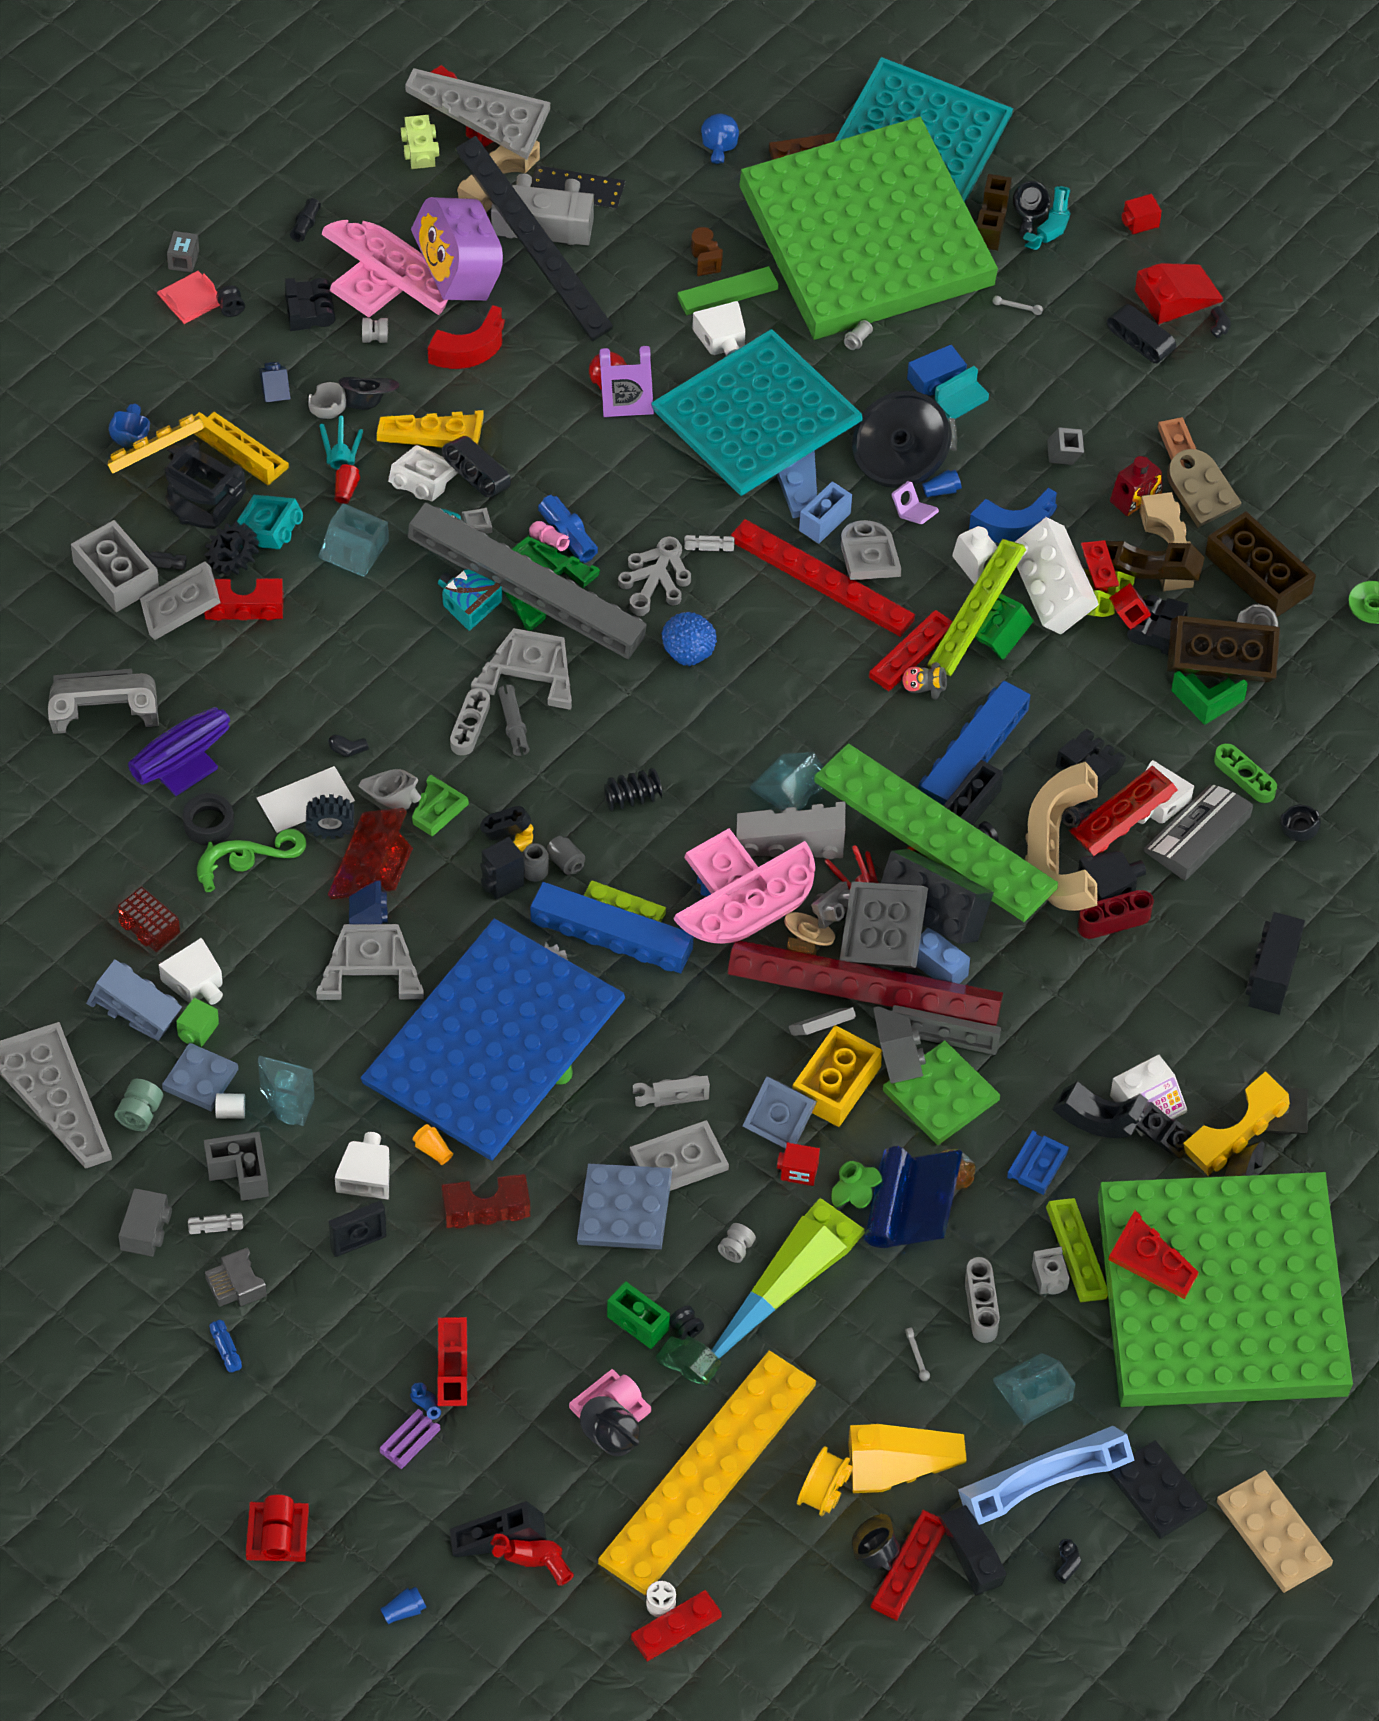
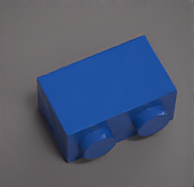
[907,345,967,396]

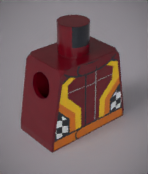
[1110,456,1163,517]

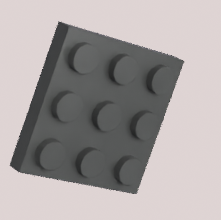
[840,882,928,968]

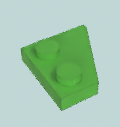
[412,775,469,836]

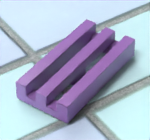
[380,1409,440,1469]

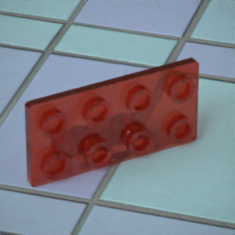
[328,808,413,899]

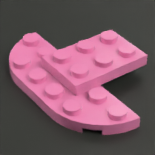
[322,220,448,318]
[674,828,815,944]

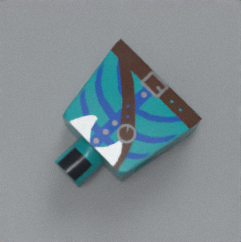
[438,569,502,631]

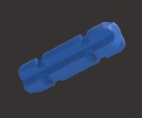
[209,1320,242,1373]

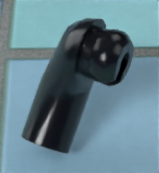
[1210,306,1231,338]
[329,734,369,757]
[1054,1538,1081,1584]

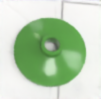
[1348,581,1379,624]

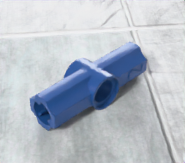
[538,495,598,563]

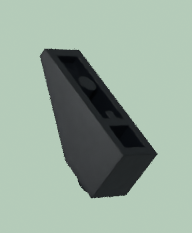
[450,1501,547,1557]
[939,1505,1007,1596]

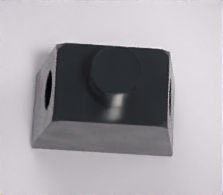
[1078,851,1146,901]

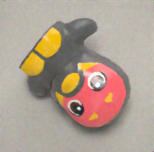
[902,662,947,700]

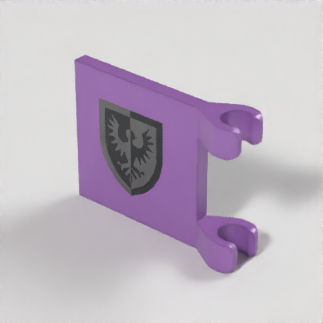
[599,346,654,417]

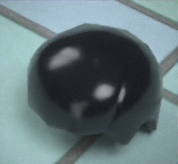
[1280,804,1321,842]

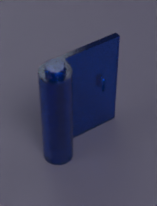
[864,1146,963,1248]

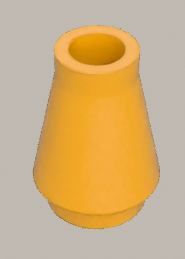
[412,1124,453,1165]

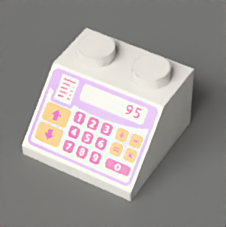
[1110,1055,1187,1136]

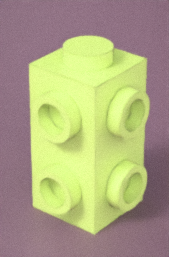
[401,115,439,169]

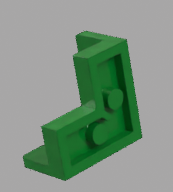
[975,593,1034,660]
[1171,671,1248,725]

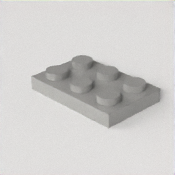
[140,561,221,640]
[630,1120,729,1191]

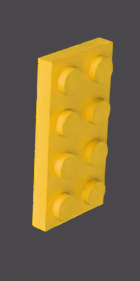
[108,414,204,474]

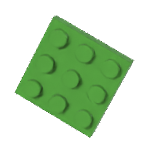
[883,1041,1000,1145]

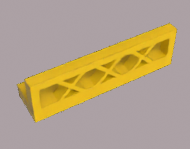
[194,412,289,485]

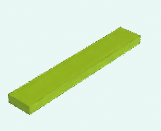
[927,539,1026,676]

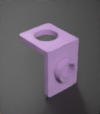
[892,481,939,524]

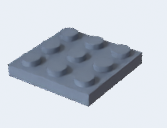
[577,1164,672,1249]

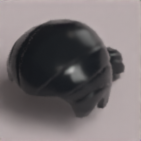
[1013,181,1051,237]

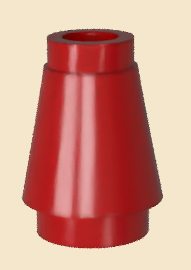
[334,464,361,504]

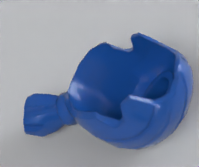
[701,113,739,164]
[109,404,150,448]

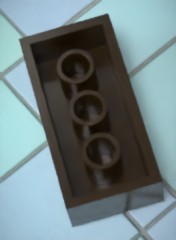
[1205,511,1316,617]
[1167,616,1280,682]

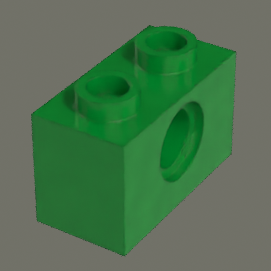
[607,1281,670,1349]

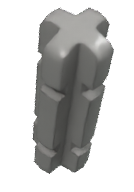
[684,535,734,551]
[188,1213,243,1234]

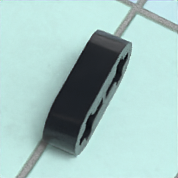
[480,806,531,841]

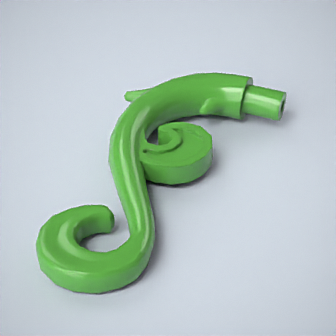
[197,829,306,892]

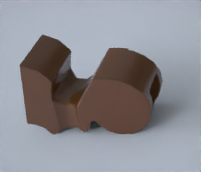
[691,227,723,276]

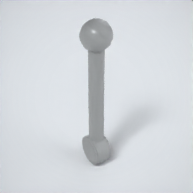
[992,296,1043,315]
[905,1328,930,1381]

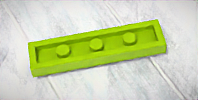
[1046,1198,1108,1302]

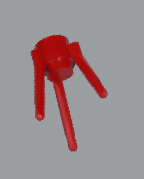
[824,845,878,890]

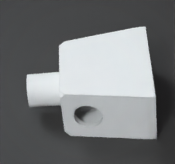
[693,301,745,356]
[952,526,997,585]
[1138,760,1194,824]
[159,938,223,1005]
[335,1132,390,1199]

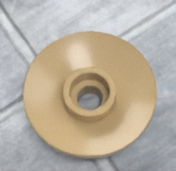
[784,912,835,946]

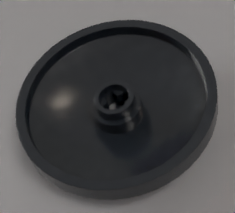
[852,391,952,488]

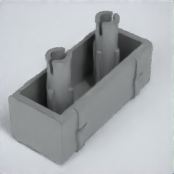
[491,174,594,246]

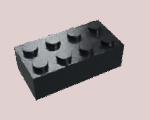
[881,849,994,944]

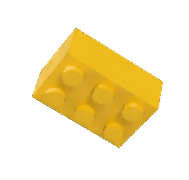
[792,1025,882,1127]

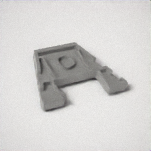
[471,628,572,710]
[316,924,424,1000]

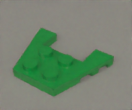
[504,536,600,631]

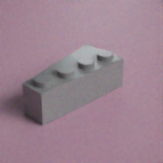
[736,801,845,859]

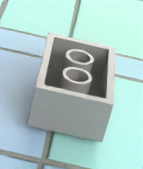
[71,520,159,612]

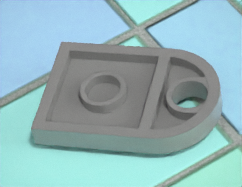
[841,520,901,580]

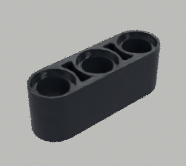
[1107,304,1176,364]
[442,436,511,497]

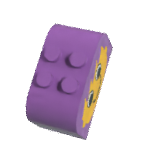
[411,197,503,301]

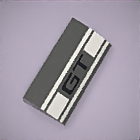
[1144,784,1253,881]

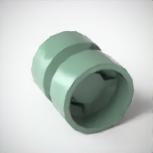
[115,1079,163,1132]

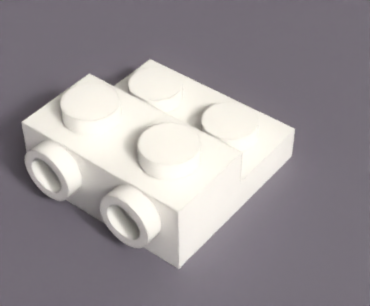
[388,445,458,501]

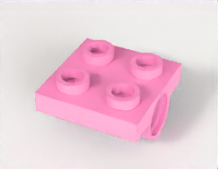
[569,1369,651,1422]

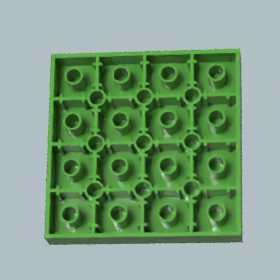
[739,116,998,340]
[1097,1172,1353,1407]

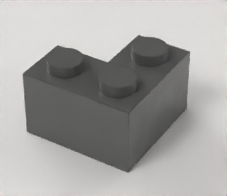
[204,1132,269,1201]

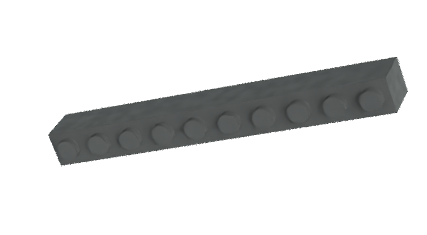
[408,502,647,660]

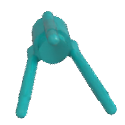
[320,416,363,470]

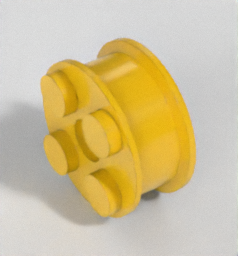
[797,1446,853,1516]

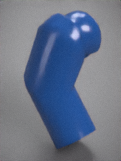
[410,1383,441,1419]

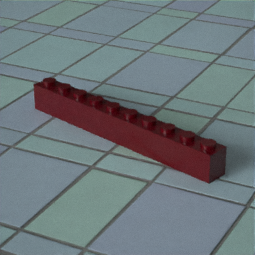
[728,941,1003,1026]

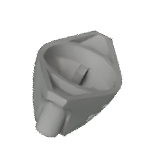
[359,769,421,810]

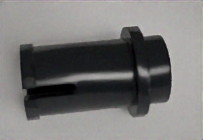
[1062,802,1093,828]

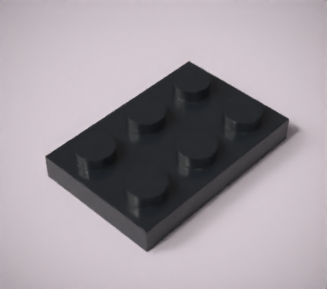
[1108,1440,1208,1539]

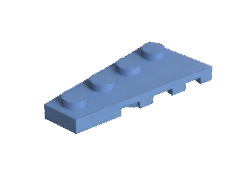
[777,450,817,518]

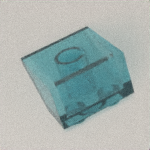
[750,752,823,811]
[258,1055,315,1126]

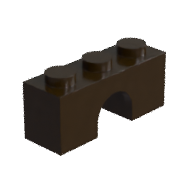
[977,174,1012,251]

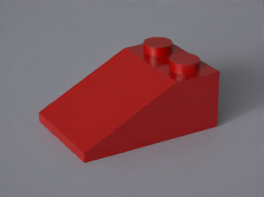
[1135,263,1223,325]

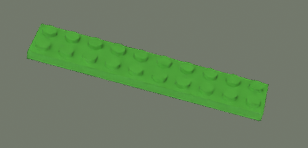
[814,743,1058,922]

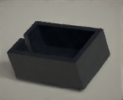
[1246,912,1305,1015]

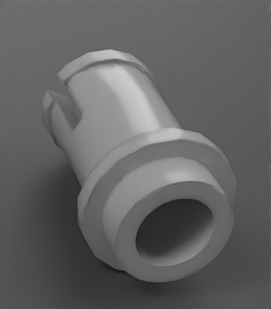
[844,320,873,350]

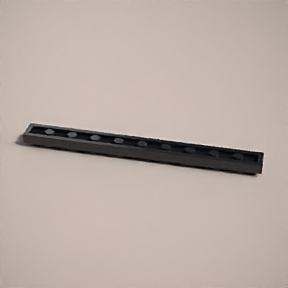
[455,136,613,342]

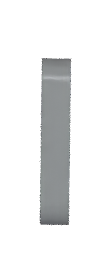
[450,688,490,755]

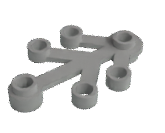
[618,536,691,616]

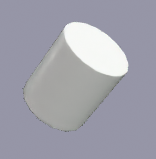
[216,1093,245,1119]

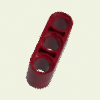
[1077,890,1154,939]

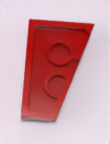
[1108,1210,1199,1299]

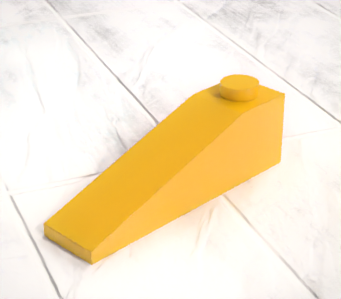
[848,1424,966,1493]

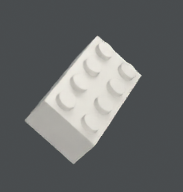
[1015,517,1099,634]

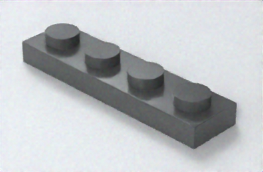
[892,1005,1001,1055]

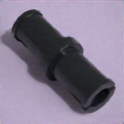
[290,198,321,242]

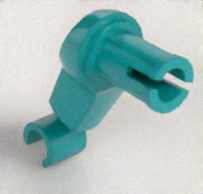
[1023,186,1071,250]

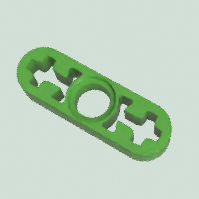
[1214,744,1277,803]

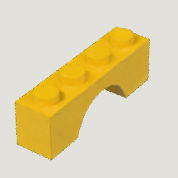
[1184,1071,1290,1176]

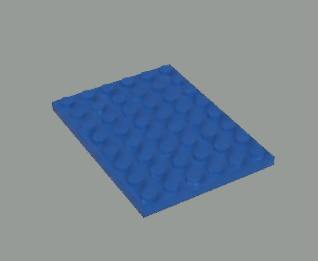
[361,918,625,1161]

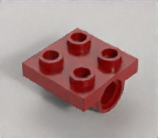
[246,1495,309,1562]

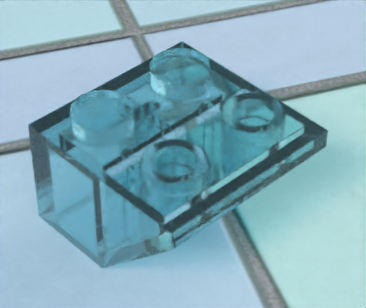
[319,503,389,577]
[993,1353,1075,1425]

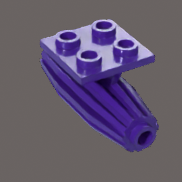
[128,707,230,796]

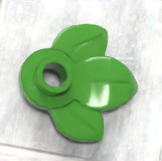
[831,1161,882,1208]

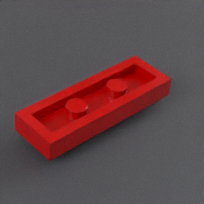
[631,1590,722,1662]

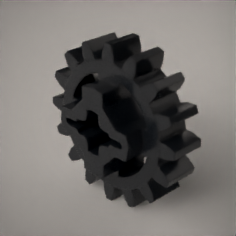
[204,521,260,577]

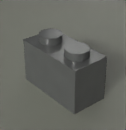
[119,1188,172,1257]

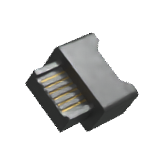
[205,1247,267,1307]

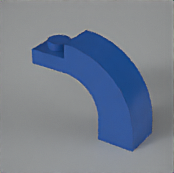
[969,488,1057,543]

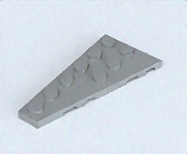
[0,1022,112,1169]

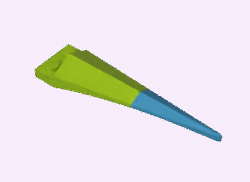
[700,1198,865,1373]

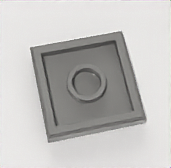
[789,1007,856,1036]

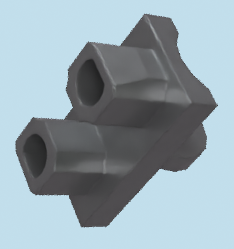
[811,882,850,929]

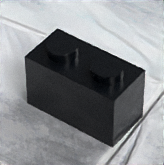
[480,837,524,900]

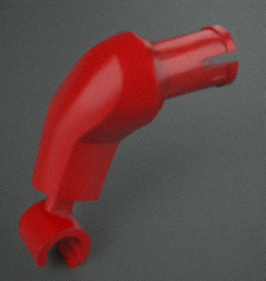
[490,1534,574,1586]

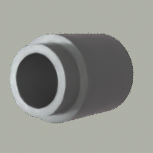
[547,836,585,875]
[522,843,548,882]

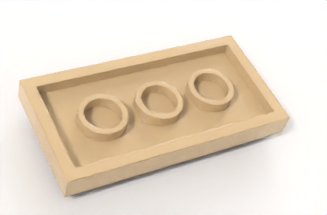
[1217,1470,1333,1593]

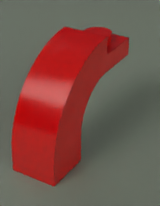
[428,305,505,369]
[438,1317,467,1406]

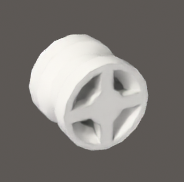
[646,1581,676,1618]

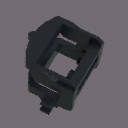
[165,440,246,529]

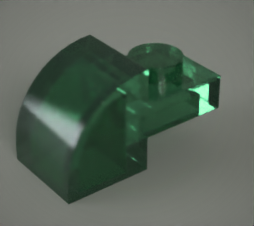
[655,1336,722,1386]

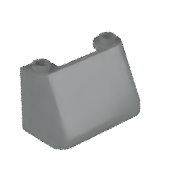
[48,673,159,734]

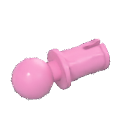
[529,521,570,551]

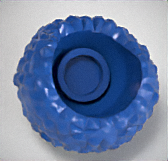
[661,612,717,666]

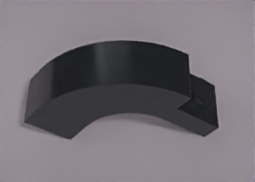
[1052,1081,1148,1138]

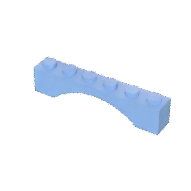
[958,1426,1134,1525]

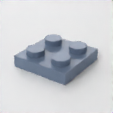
[162,1043,238,1111]
[743,1076,817,1148]

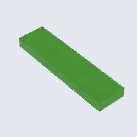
[677,266,778,316]

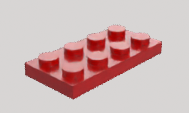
[1069,765,1178,856]

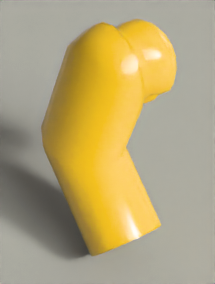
[513,824,533,852]

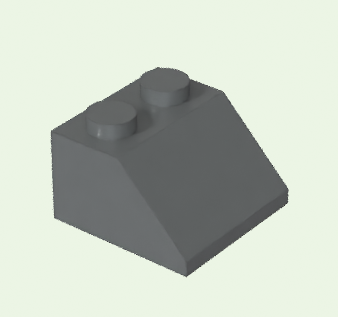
[874,1006,926,1084]

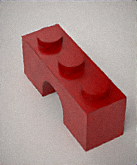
[204,579,284,621]

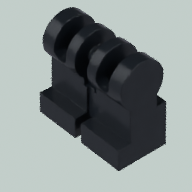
[285,278,336,331]
[1127,595,1189,655]
[1056,729,1126,792]

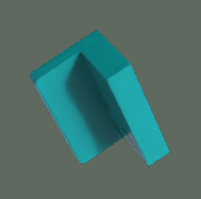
[935,366,989,422]

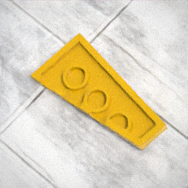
[377,410,484,448]

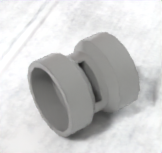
[362,318,388,343]
[718,1223,756,1263]

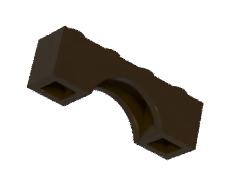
[1105,541,1205,581]

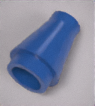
[922,469,962,498]
[380,1586,427,1624]

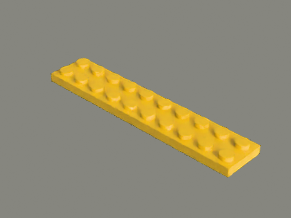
[598,1350,816,1596]

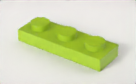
[584,881,666,922]

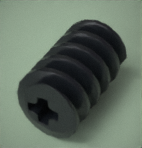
[604,768,662,811]

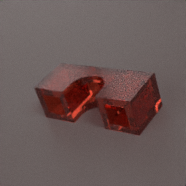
[442,1174,530,1228]

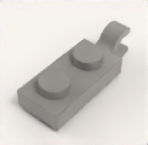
[633,1075,710,1107]

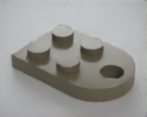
[1167,449,1242,528]

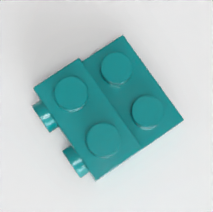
[237,495,303,549]

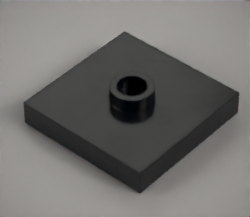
[329,1200,387,1257]

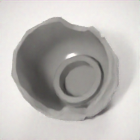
[308,382,346,419]
[1237,604,1279,627]

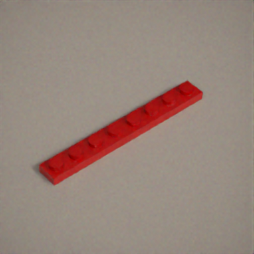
[731,519,915,637]

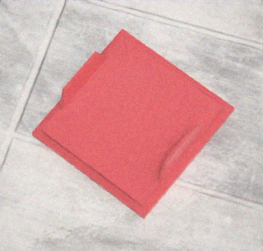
[157,271,220,324]

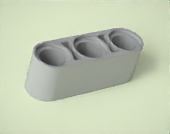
[965,1257,1000,1343]

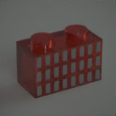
[118,886,180,952]

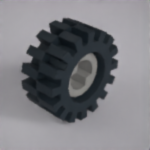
[306,794,354,839]

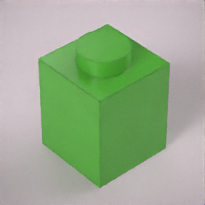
[176,998,219,1048]

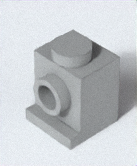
[1032,1247,1069,1295]

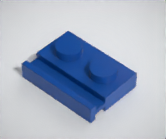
[1007,1131,1069,1195]

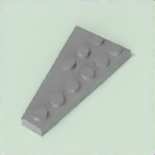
[405,68,550,160]

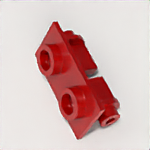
[1081,540,1119,593]

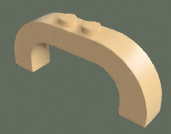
[1025,762,1098,911]

